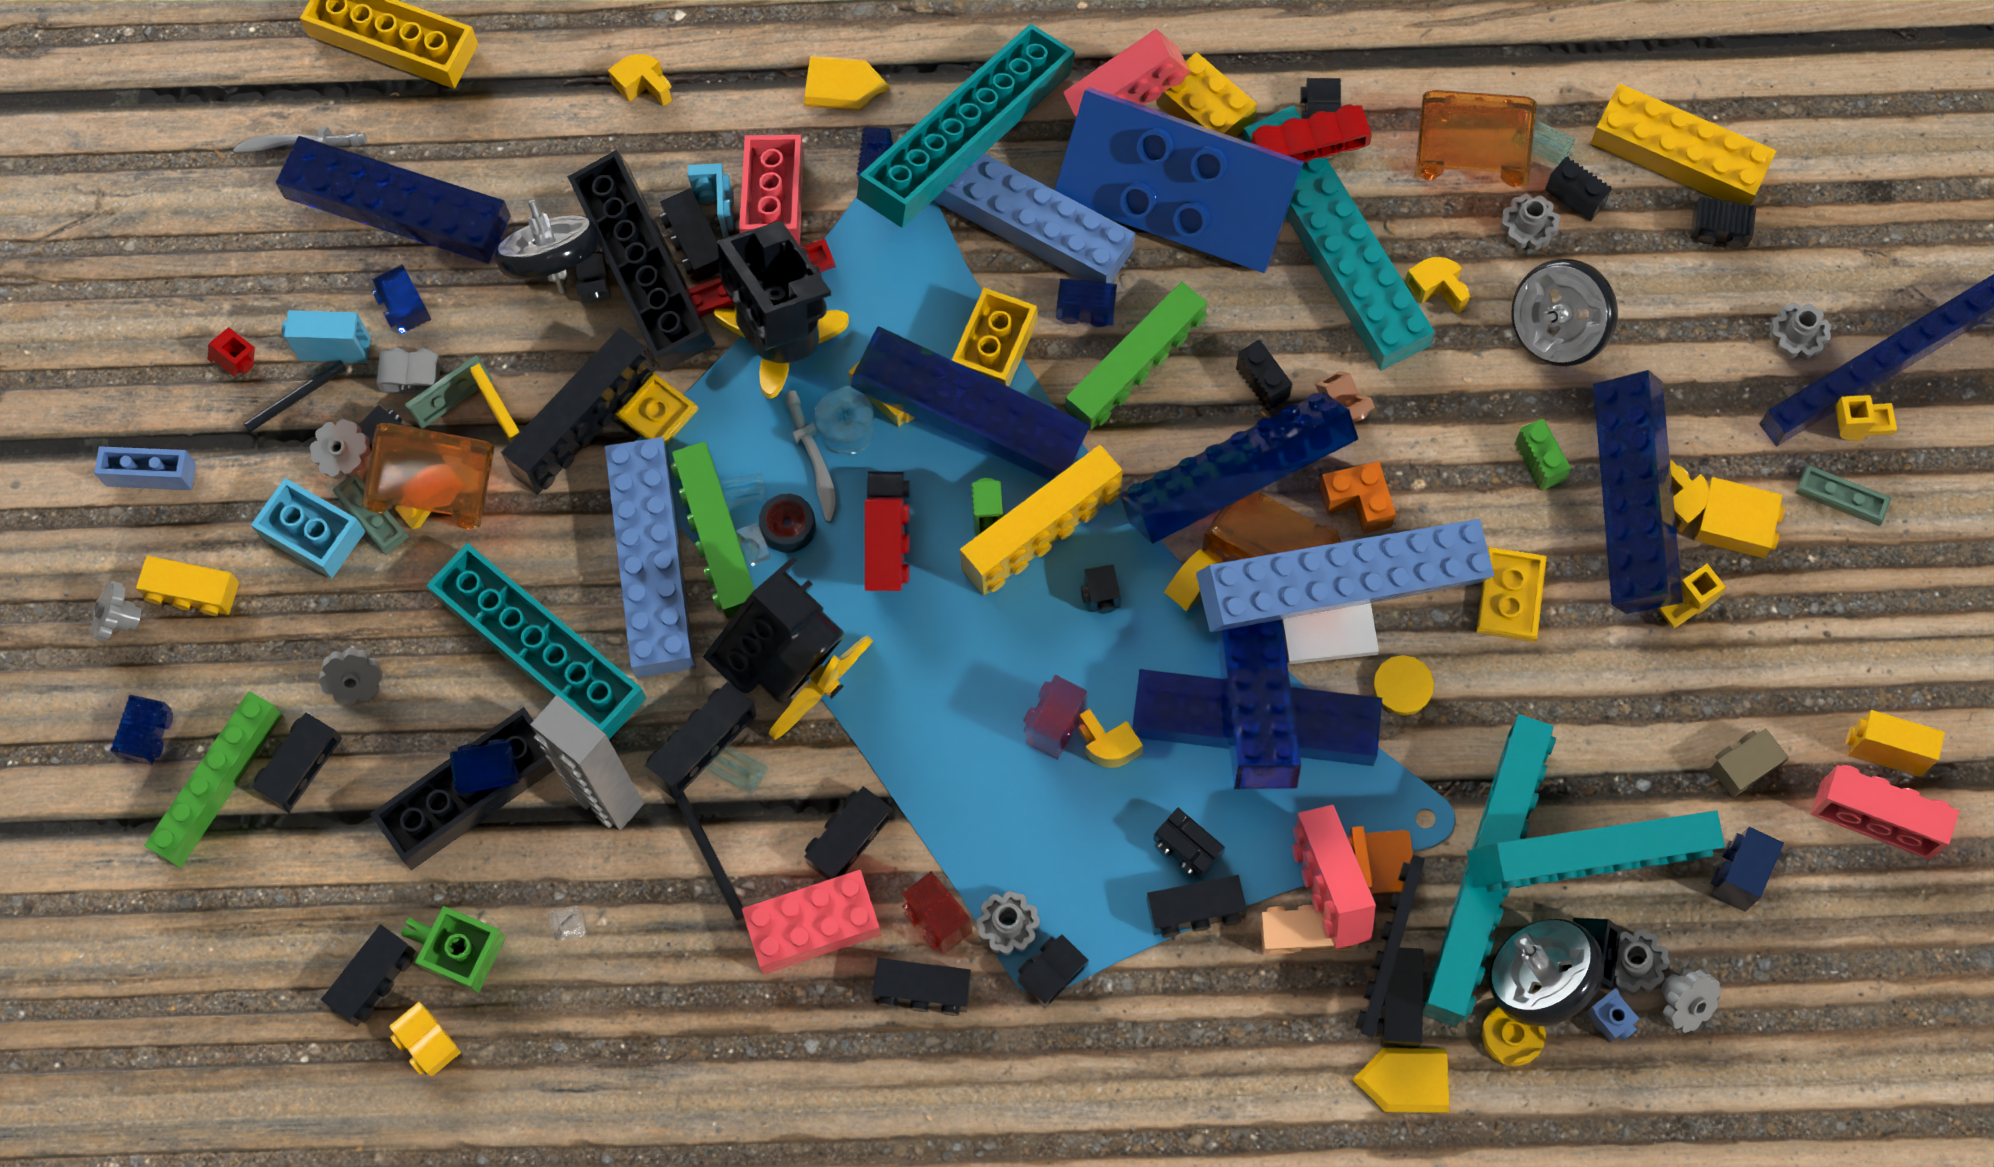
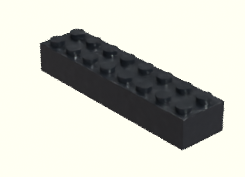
[567,150,716,372]

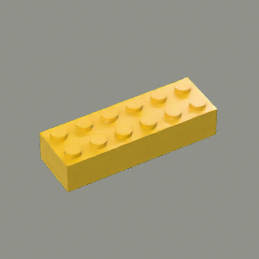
[300,0,479,89]
[1590,83,1777,205]
[960,445,1123,596]

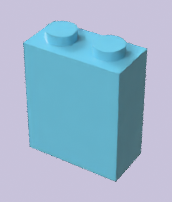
[282,310,371,363]

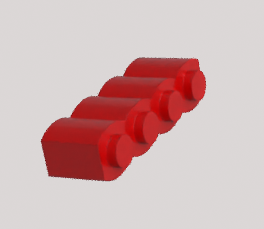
[1251,104,1372,163]

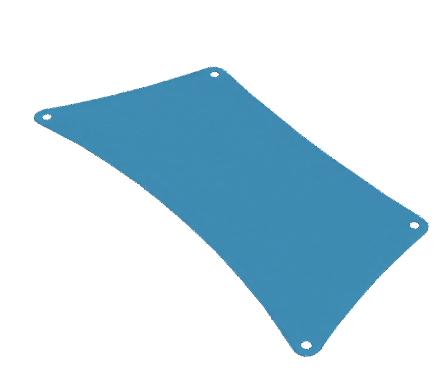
[636,196,1455,994]

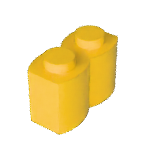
[389,1002,461,1077]

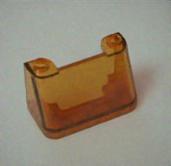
[1414,90,1537,187]
[361,423,495,529]
[1202,484,1341,559]

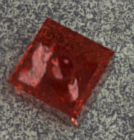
[902,871,973,955]

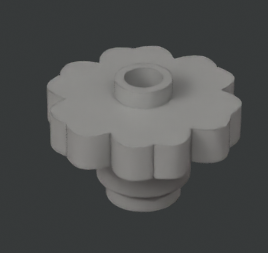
[1500,194,1560,250]
[1769,302,1831,360]
[310,419,371,479]
[91,580,142,642]
[319,648,382,705]
[976,891,1040,956]
[1614,930,1670,995]
[1661,970,1722,1033]

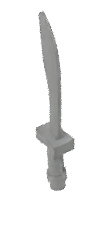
[233,127,367,155]
[785,390,836,522]

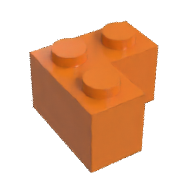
[1319,461,1396,534]

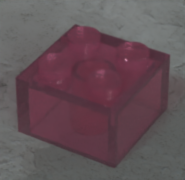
[1023,674,1088,760]

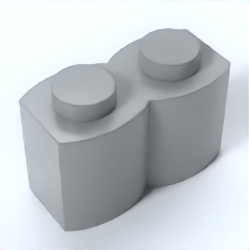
[376,348,441,394]

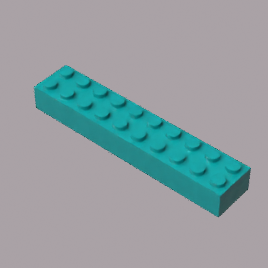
[857,23,1075,228]
[1243,105,1435,371]
[1423,714,1556,1028]

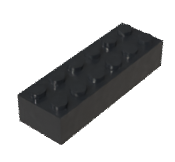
[501,327,654,495]
[370,707,555,871]

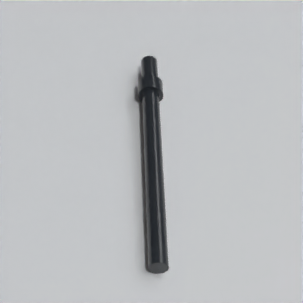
[675,791,744,920]

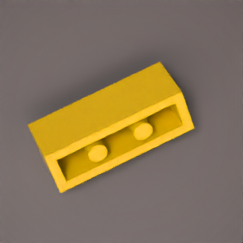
[136,556,240,616]

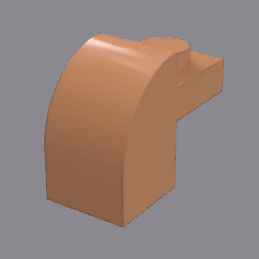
[1315,371,1375,428]

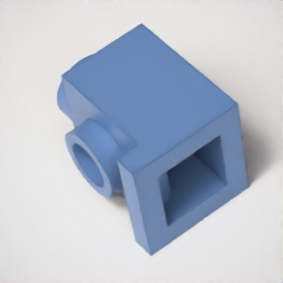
[1586,988,1639,1042]

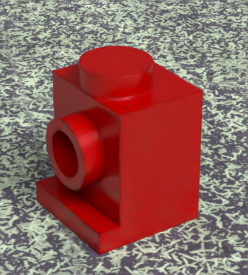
[207,327,255,377]

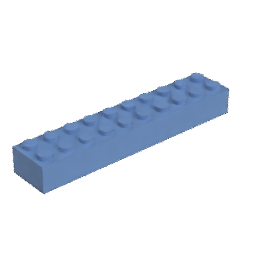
[1196,519,1494,632]

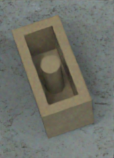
[1710,728,1789,798]

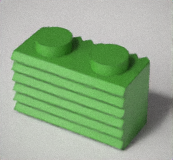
[1514,419,1571,491]
[971,478,1003,536]

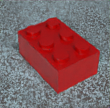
[865,498,910,591]

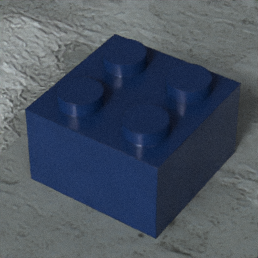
[1710,826,1784,912]

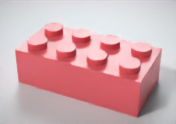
[1063,29,1191,117]
[739,135,804,246]
[1810,765,1959,860]
[1292,805,1376,949]
[742,869,882,975]

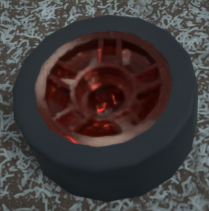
[759,493,816,553]

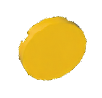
[1373,655,1434,716]
[1481,1006,1546,1067]

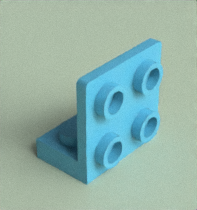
[688,163,734,239]

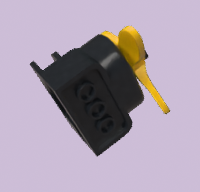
[714,220,849,399]
[703,557,873,740]

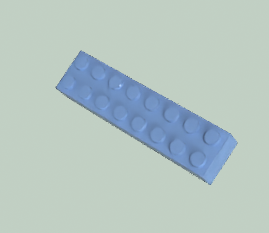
[933,153,1135,292]
[605,437,696,678]

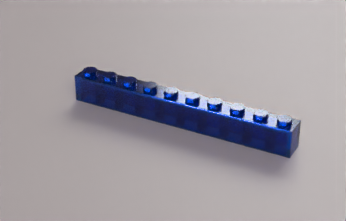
[1759,274,1994,447]

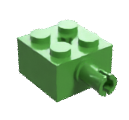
[401,906,506,994]

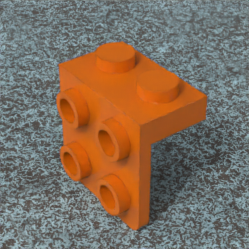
[1347,826,1413,895]

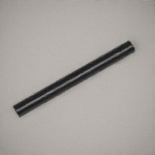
[243,360,347,433]

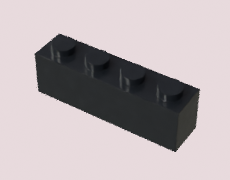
[645,681,757,800]

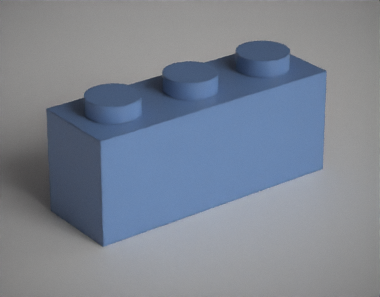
[94,446,196,490]

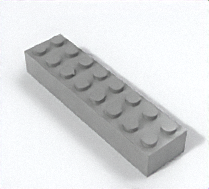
[530,695,644,831]

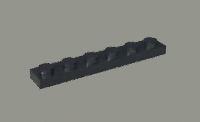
[1355,855,1425,1043]

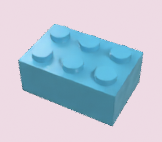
[251,478,366,579]

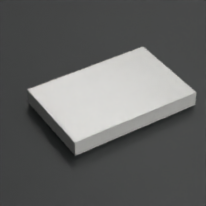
[1281,603,1379,664]

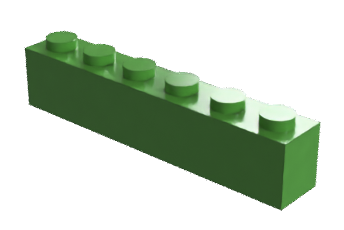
[1065,281,1208,430]
[670,441,755,619]
[144,691,284,869]

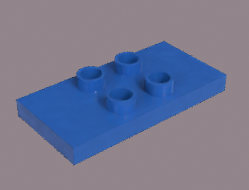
[1055,87,1304,273]

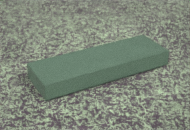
[405,355,493,429]
[1795,465,1892,526]
[332,474,409,555]

